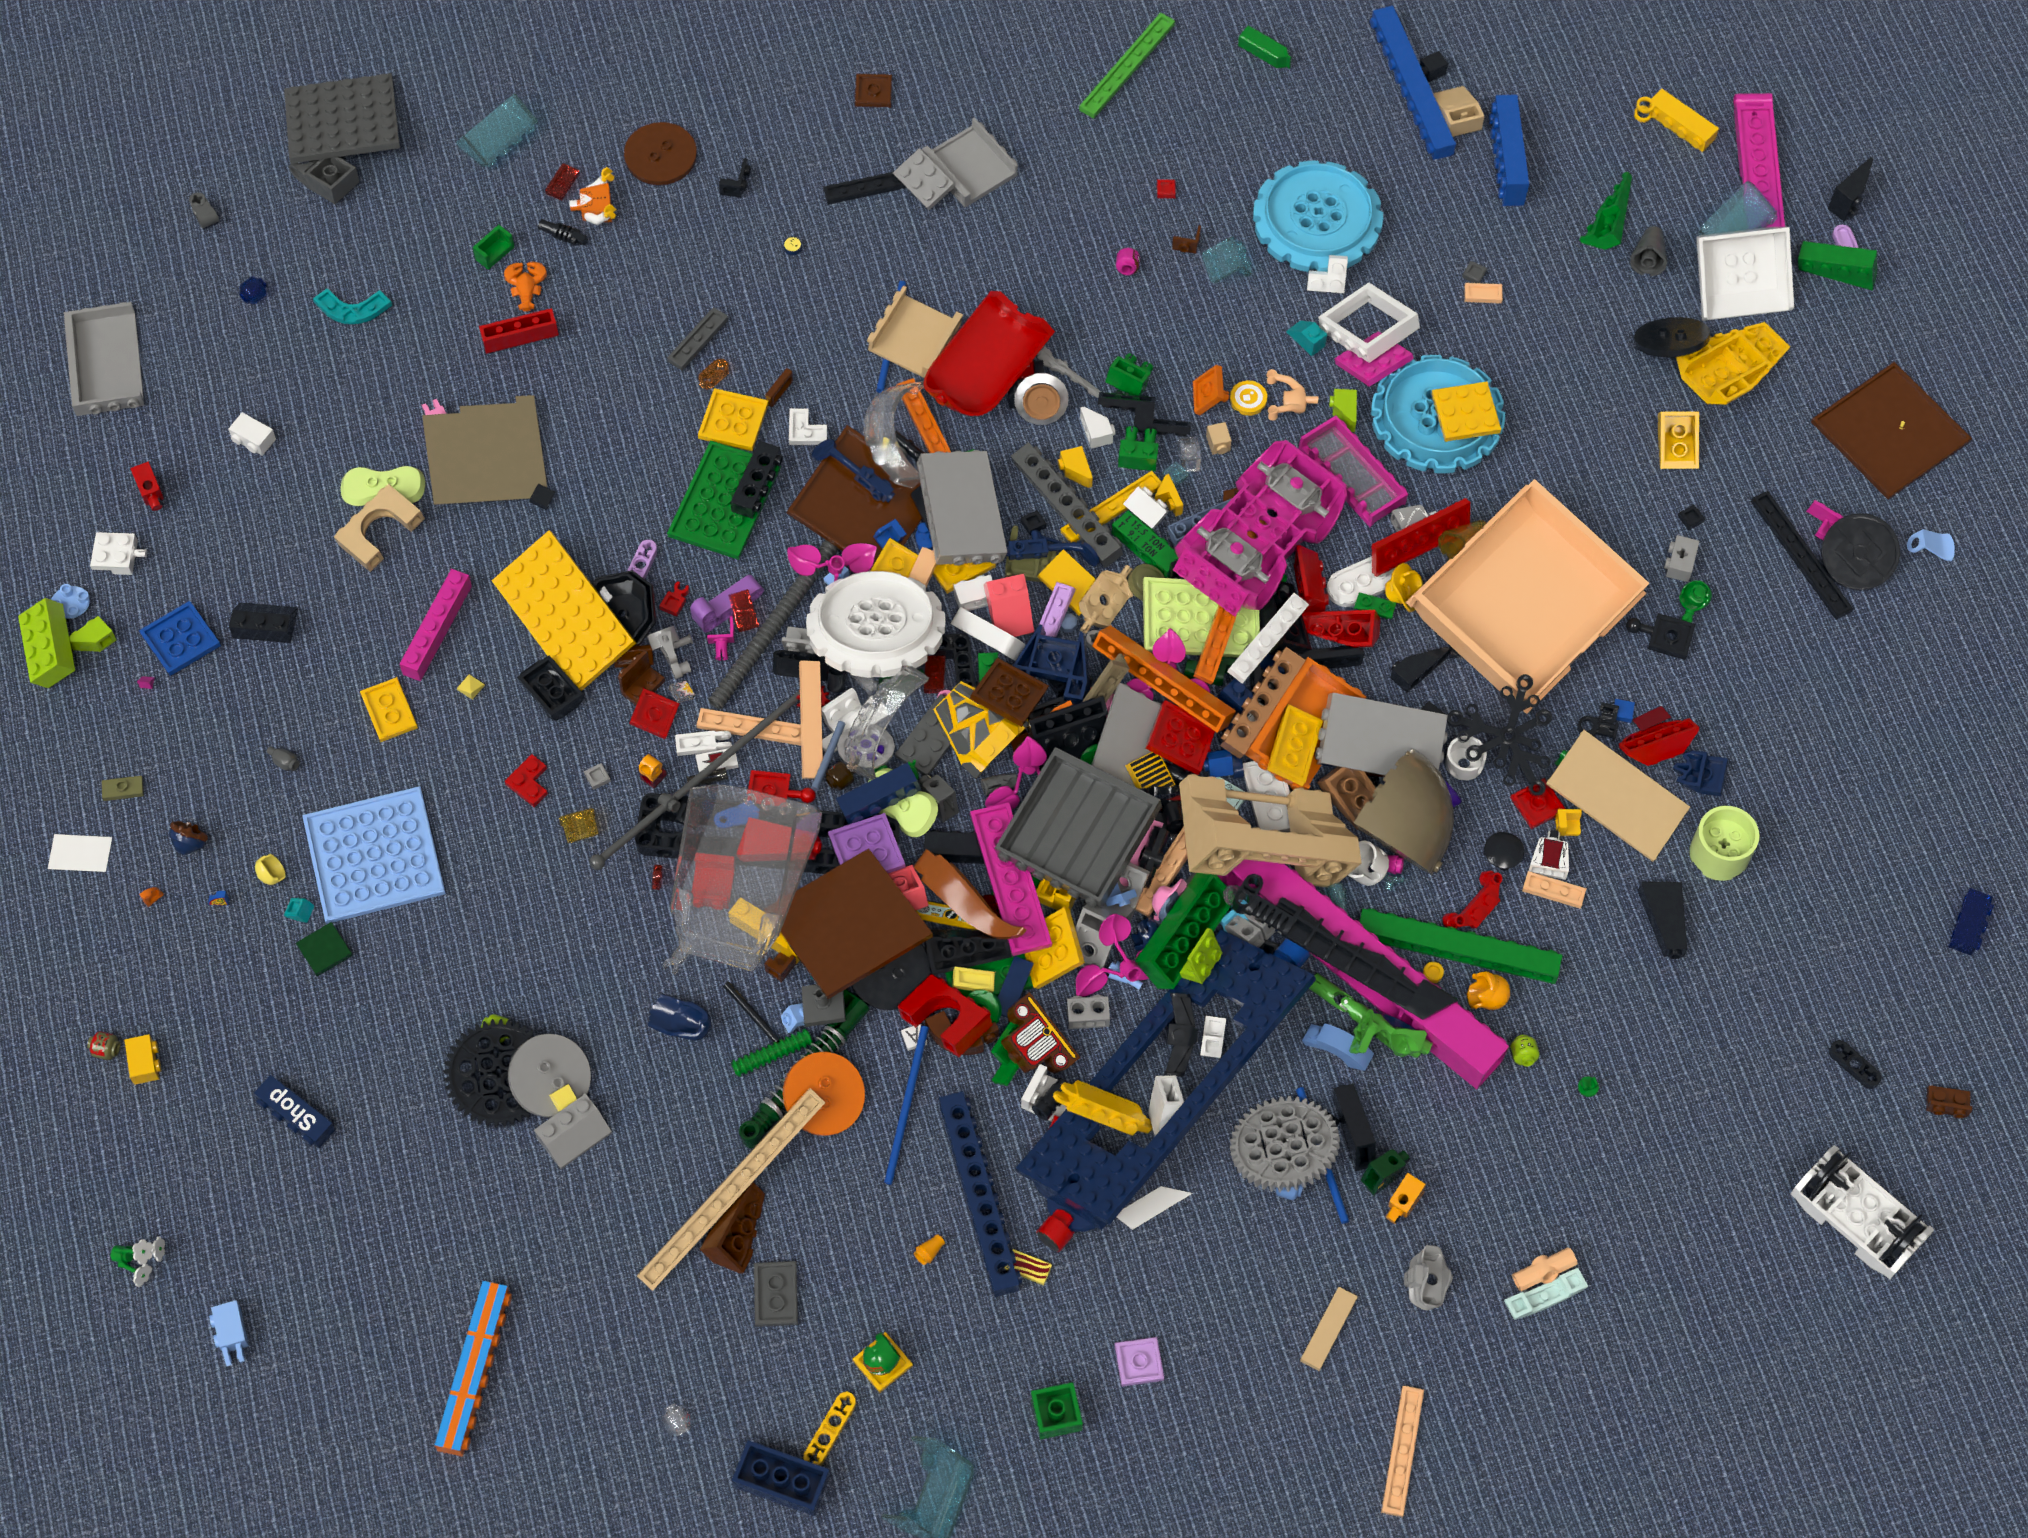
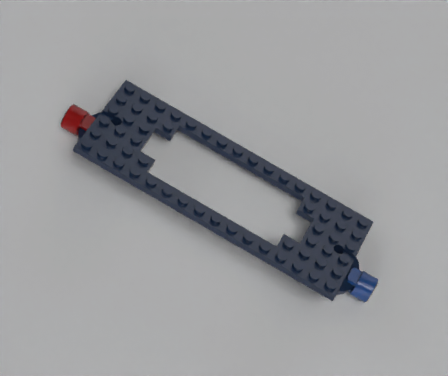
[1015,930,1316,1252]

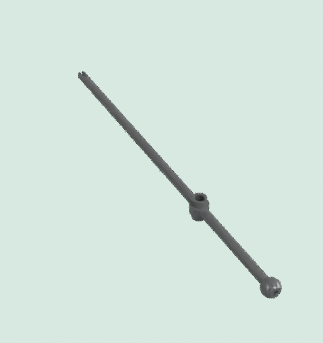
[589,691,800,870]

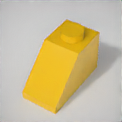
[1057,446,1093,488]

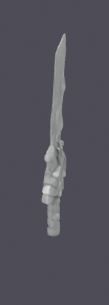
[1037,345,1113,408]

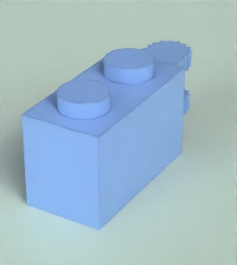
[209,1300,249,1366]

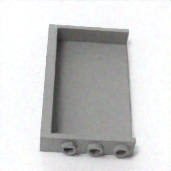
[64,302,145,416]
[917,450,1007,565]
[1092,683,1164,787]
[1315,693,1448,776]

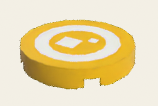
[1230,380,1267,416]

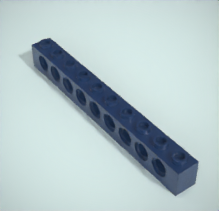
[939,1091,1022,1298]

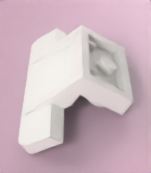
[821,688,888,753]

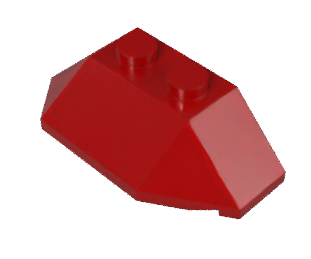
[1619,718,1699,766]

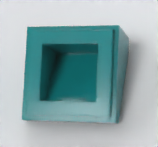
[283,898,314,923]

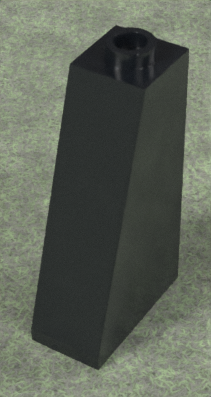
[1638,882,1687,959]
[1333,1084,1376,1171]

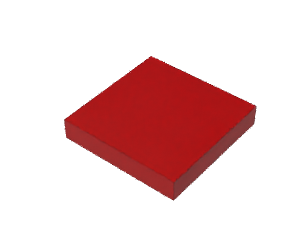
[629,688,680,739]
[1510,778,1565,830]

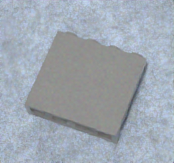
[922,118,1018,208]

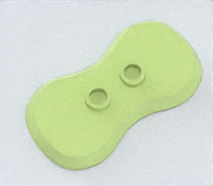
[341,466,425,506]
[868,768,938,837]

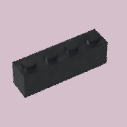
[924,830,985,864]

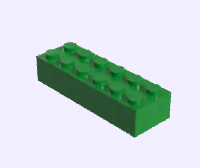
[1135,873,1234,989]

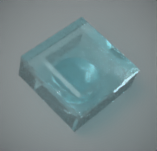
[1162,462,1189,488]

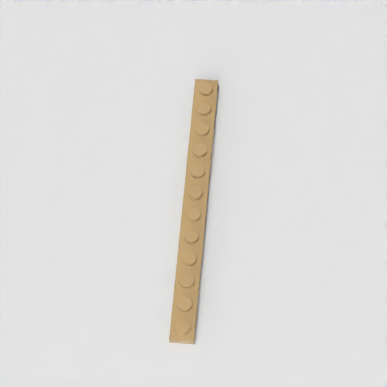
[637,1088,825,1291]

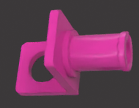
[707,616,734,661]

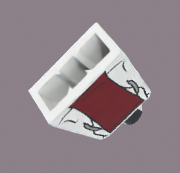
[1528,830,1569,880]

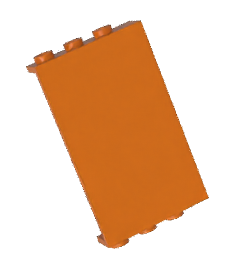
[1245,657,1366,790]

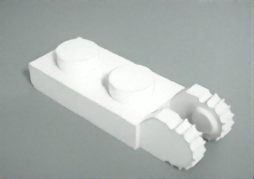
[675,731,732,756]

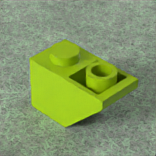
[69,616,116,652]

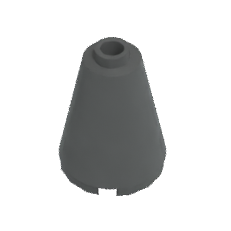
[1630,226,1667,276]

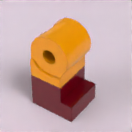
[639,754,667,789]

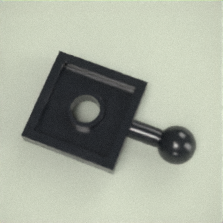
[1626,613,1696,660]

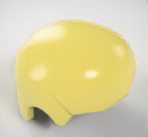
[255,854,285,885]

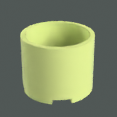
[1690,806,1759,881]

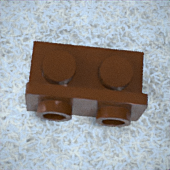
[1926,1085,1972,1119]

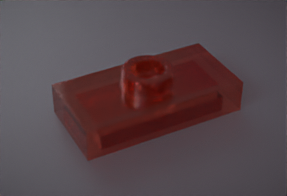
[545,163,579,201]
[728,589,759,632]
[924,656,946,693]

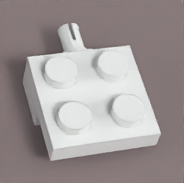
[90,532,147,575]

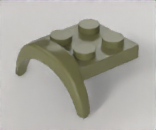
[1005,525,1056,583]

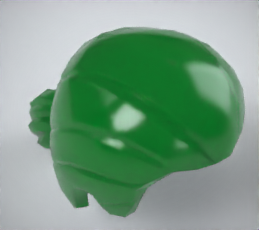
[1679,580,1712,623]

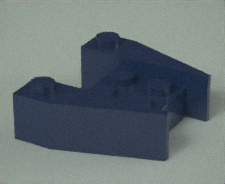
[1013,624,1090,705]

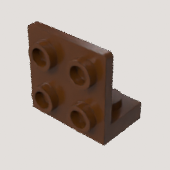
[618,650,665,705]

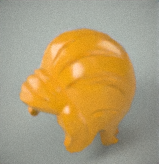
[1467,971,1510,1010]

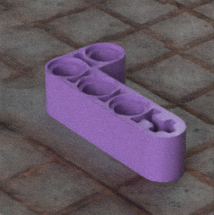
[690,575,764,633]

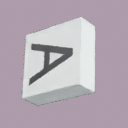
[901,1024,927,1051]

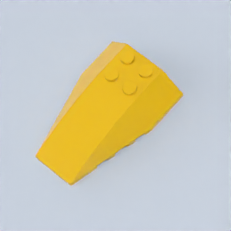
[1676,322,1790,405]

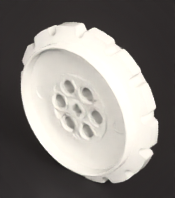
[806,571,945,678]

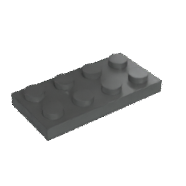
[895,694,952,775]

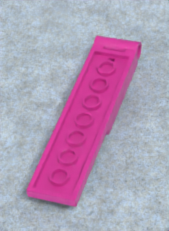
[1734,93,1785,230]

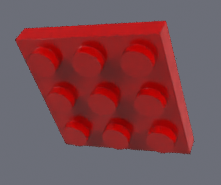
[1145,700,1215,775]

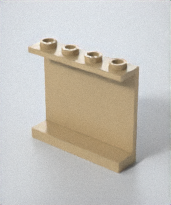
[867,286,963,378]

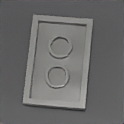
[893,148,956,210]

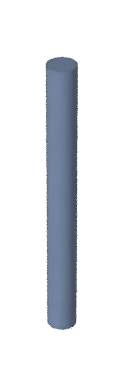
[811,721,846,791]

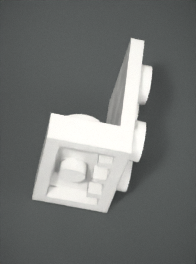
[1021,1064,1067,1121]

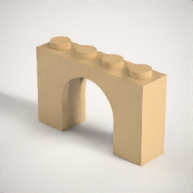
[334,484,425,572]

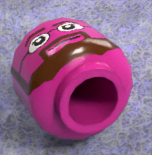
[1116,248,1140,275]

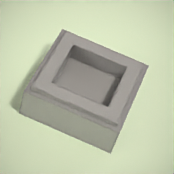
[584,763,611,790]

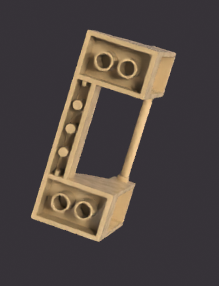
[1179,774,1362,888]

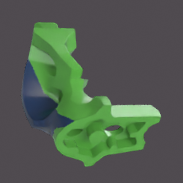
[1349,1009,1432,1058]

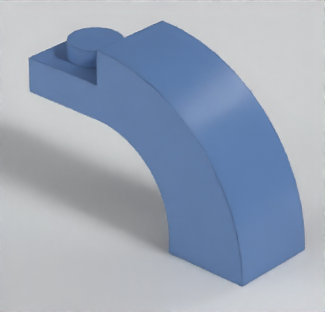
[1302,1024,1374,1071]

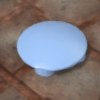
[51,584,90,619]

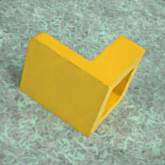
[1555,809,1582,836]

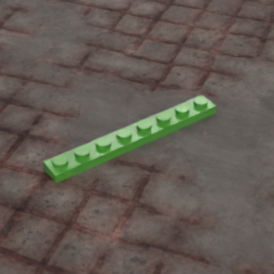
[1079,12,1175,119]

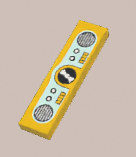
[915,901,977,930]

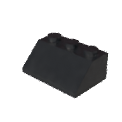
[229,603,298,643]

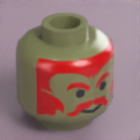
[87,1031,121,1060]

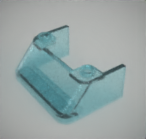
[881,1436,974,1538]

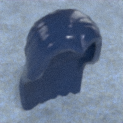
[648,993,711,1041]

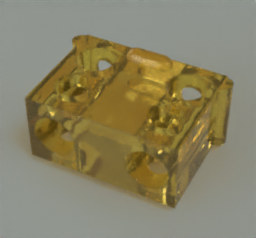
[559,808,599,843]

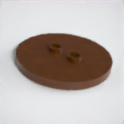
[624,122,697,185]

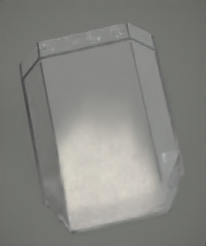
[670,784,822,971]

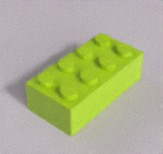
[18,598,75,688]

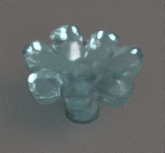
[1384,872,1406,891]

